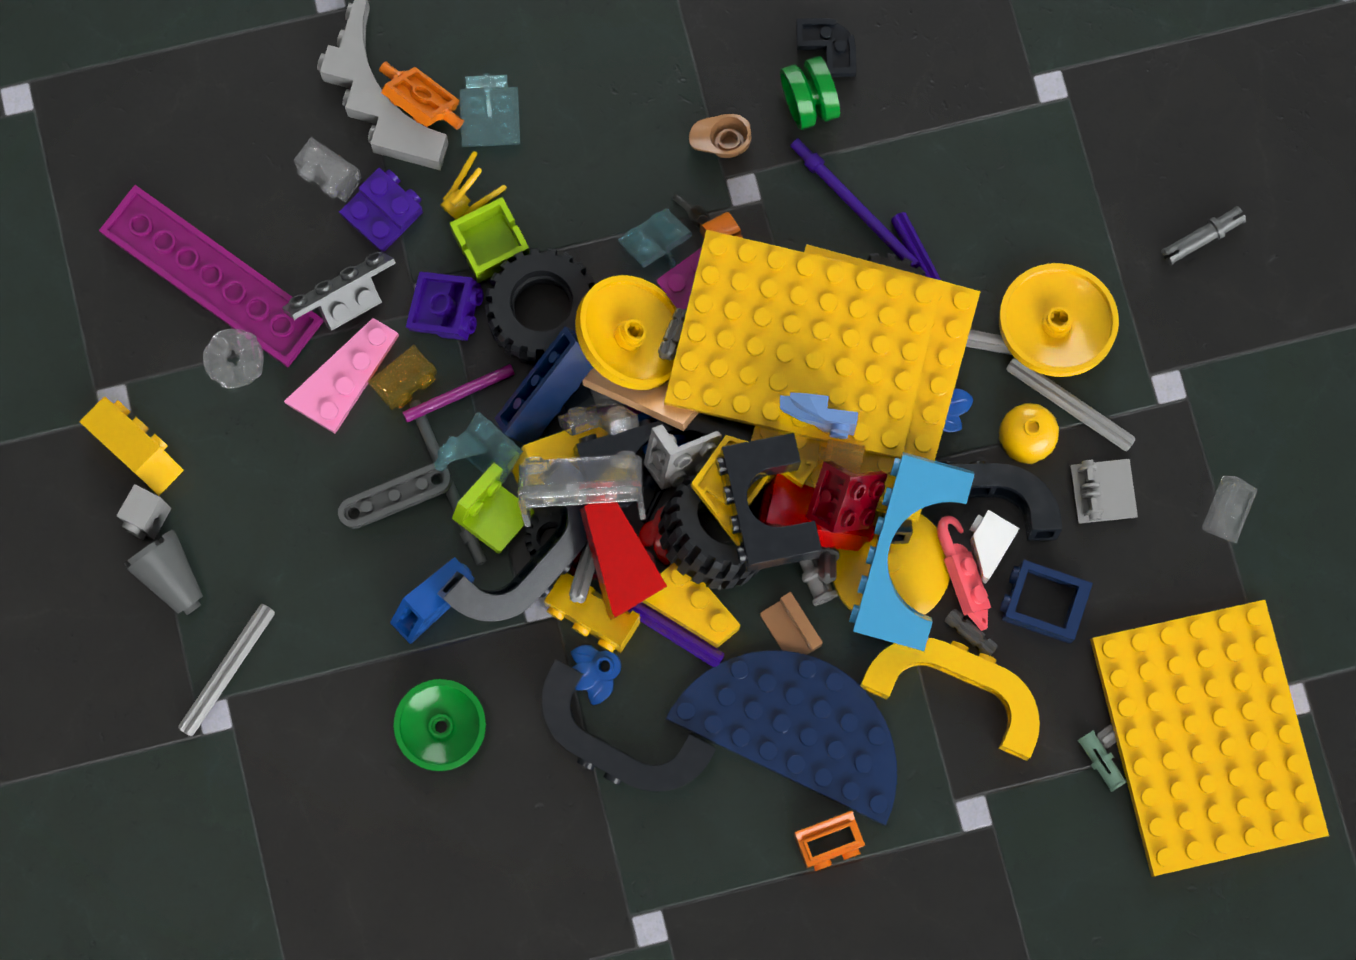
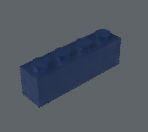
[494,326,594,444]

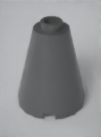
[123,529,203,615]

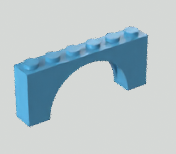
[849,452,975,651]

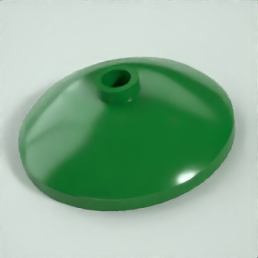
[394,679,486,771]

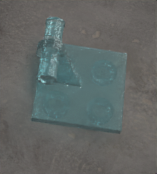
[460,73,520,147]
[618,208,693,269]
[434,412,523,486]

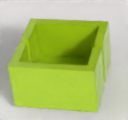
[450,197,530,283]

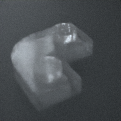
[558,404,639,436]

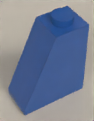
[390,557,475,644]

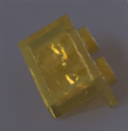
[368,345,437,410]

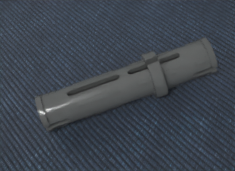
[1161,206,1246,265]

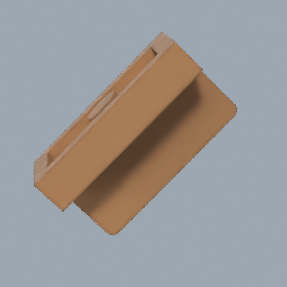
[760,592,823,655]

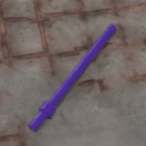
[790,138,919,268]

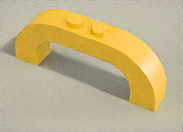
[860,638,1040,761]

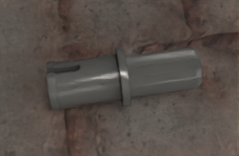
[816,547,840,584]

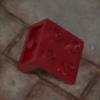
[805,461,887,533]

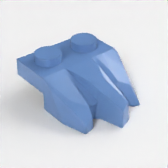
[780,392,858,439]

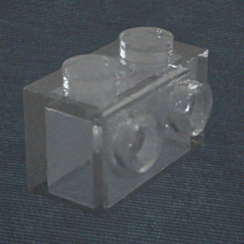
[294,137,362,202]

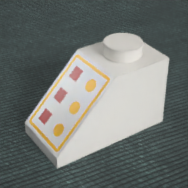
[969,510,1020,584]

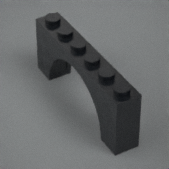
[573,413,755,510]

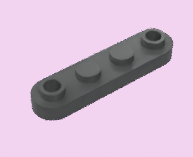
[338,463,453,529]

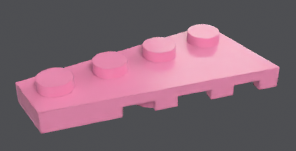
[284,318,399,434]

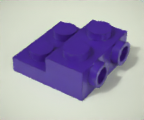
[339,168,423,252]
[406,271,484,341]

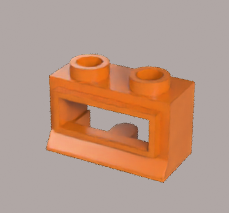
[793,811,865,871]

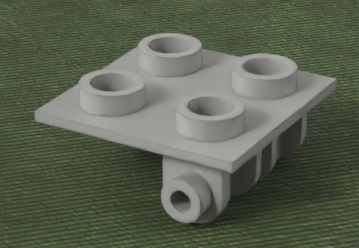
[1070,459,1138,524]

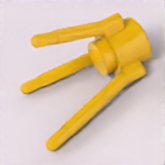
[440,151,507,219]

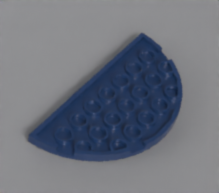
[666,651,897,826]

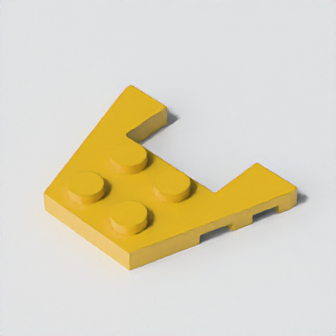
[691,435,818,546]

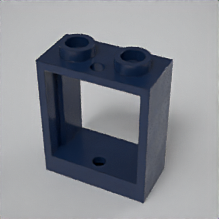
[999,560,1093,644]

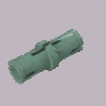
[1077,730,1127,792]

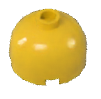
[998,403,1059,464]

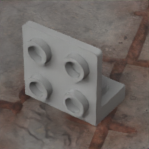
[644,424,722,490]

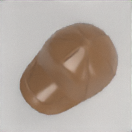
[689,114,751,158]

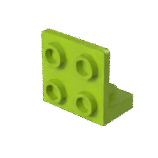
[452,463,534,554]

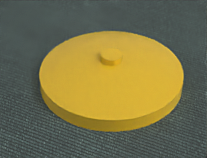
[999,263,1119,377]
[575,275,677,390]
[832,511,950,615]

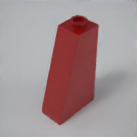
[758,474,876,551]
[580,490,667,620]

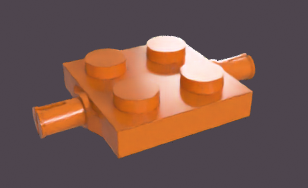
[379,61,464,130]

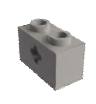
[117,484,172,540]

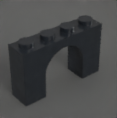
[716,433,822,572]

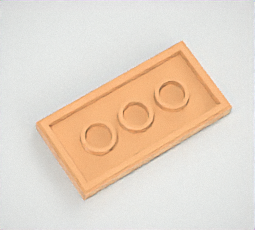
[582,368,698,431]

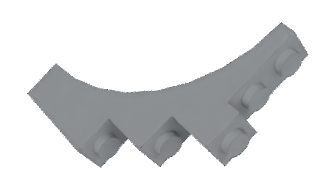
[317,0,449,171]

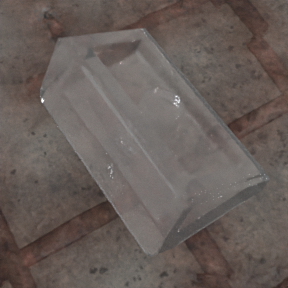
[1202,476,1258,543]

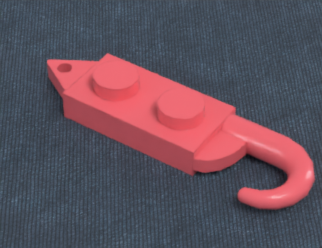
[937,515,992,631]

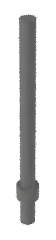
[409,399,487,566]

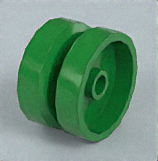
[780,56,840,130]

